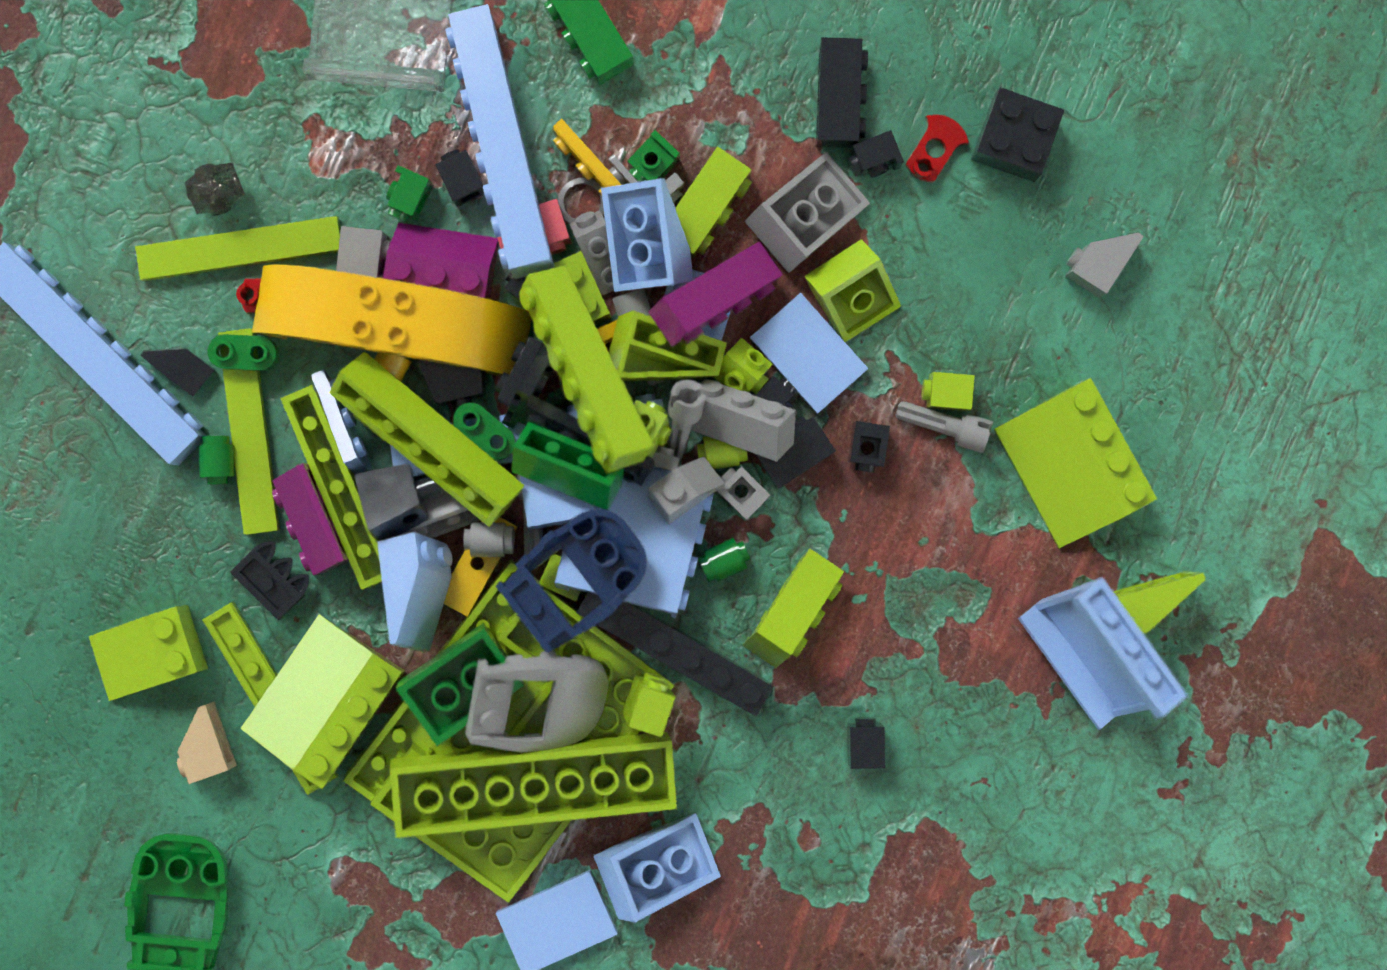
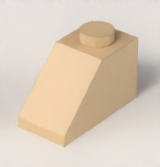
[177,702,237,784]

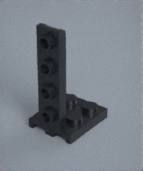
[502,343,654,486]

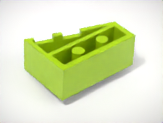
[742,549,844,668]

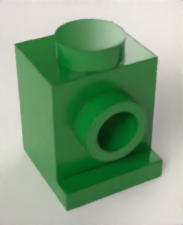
[627,130,680,182]
[386,165,434,223]

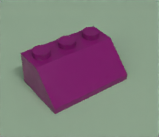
[383,222,499,299]
[272,463,349,576]

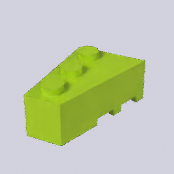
[609,310,727,381]

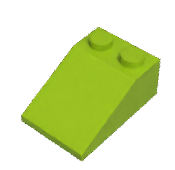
[1112,571,1206,634]
[89,605,208,701]

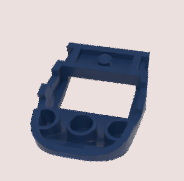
[496,509,647,653]

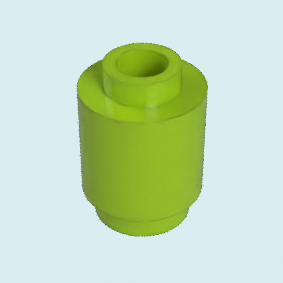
[697,436,748,469]

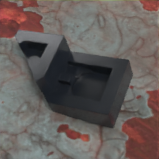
[140,346,214,396]

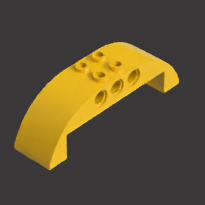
[252,264,532,376]

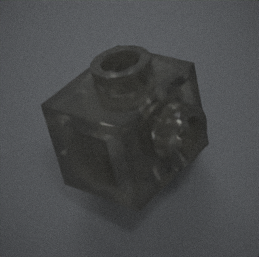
[185,162,245,216]

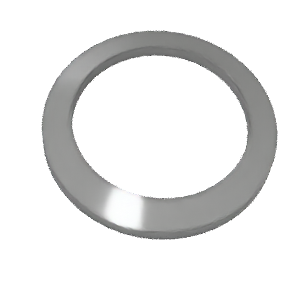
[558,178,604,224]

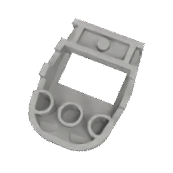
[465,652,609,753]

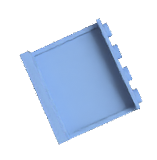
[555,467,714,618]
[1018,578,1187,730]

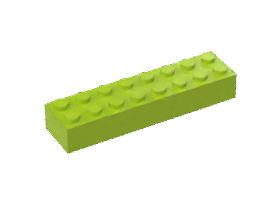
[390,732,677,838]

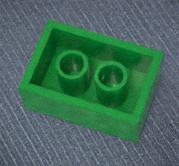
[396,623,525,746]

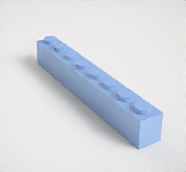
[446,4,554,279]
[0,242,206,466]

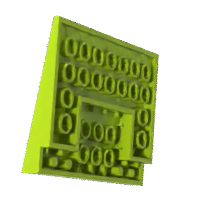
[343,559,675,903]

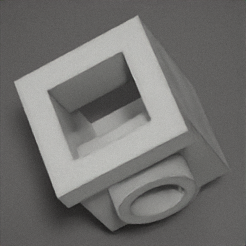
[718,466,771,520]

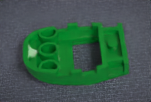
[124,833,228,970]

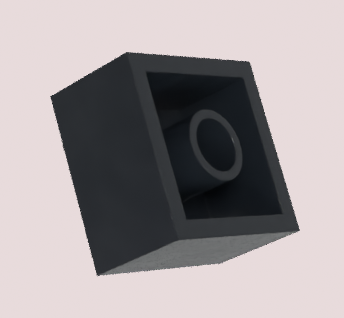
[971,87,1064,182]

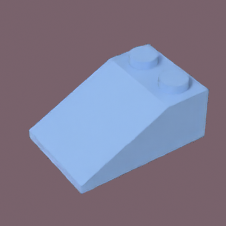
[601,179,693,292]
[377,532,453,652]
[594,813,721,922]

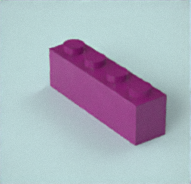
[648,241,783,346]

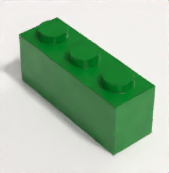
[543,0,634,86]
[512,422,624,510]

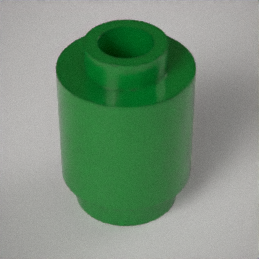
[198,436,235,485]
[698,538,751,582]

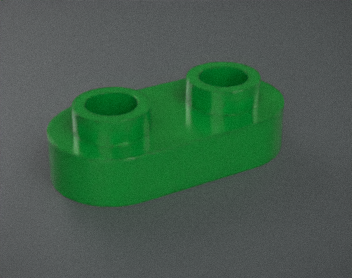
[207,334,279,371]
[453,403,516,460]

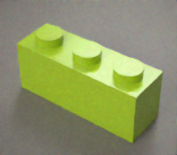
[675,146,753,259]

